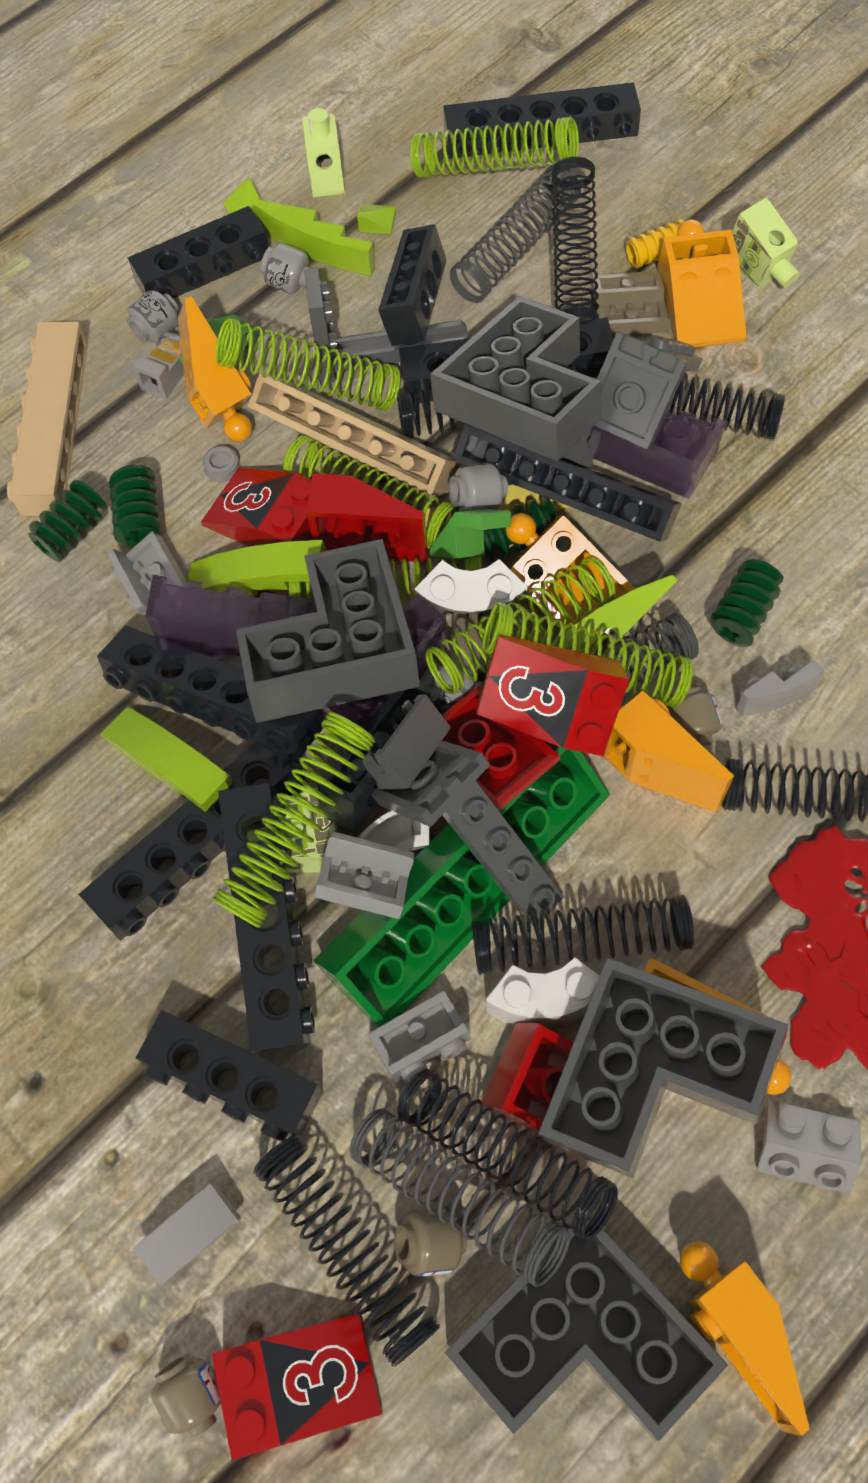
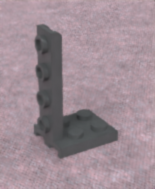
[304,268,469,383]
[594,332,703,450]
[371,741,564,925]

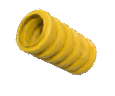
[626,219,684,269]

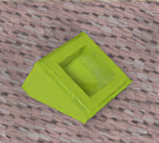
[223,178,260,214]
[357,204,396,235]

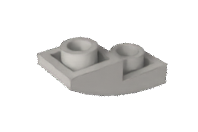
[736,659,825,716]
[133,1181,241,1286]

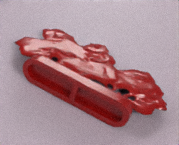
[761,825,868,1070]

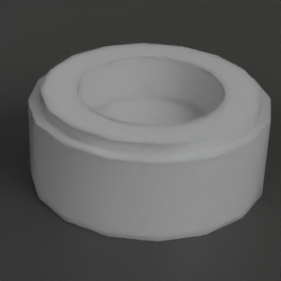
[202,446,240,483]

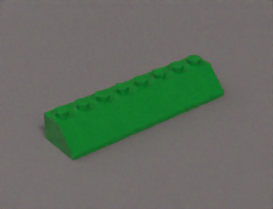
[313,740,610,1028]

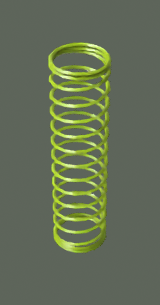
[426,556,616,695]

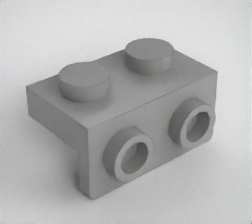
[108,531,192,619]
[314,832,414,919]
[368,991,471,1083]
[757,1099,861,1193]

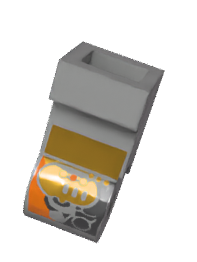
[133,330,184,400]

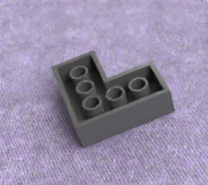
[430,296,601,462]
[236,539,420,723]
[538,958,788,1179]
[445,1216,728,1441]

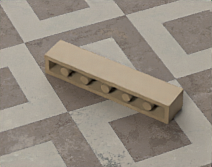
[7,322,88,516]
[247,372,460,496]

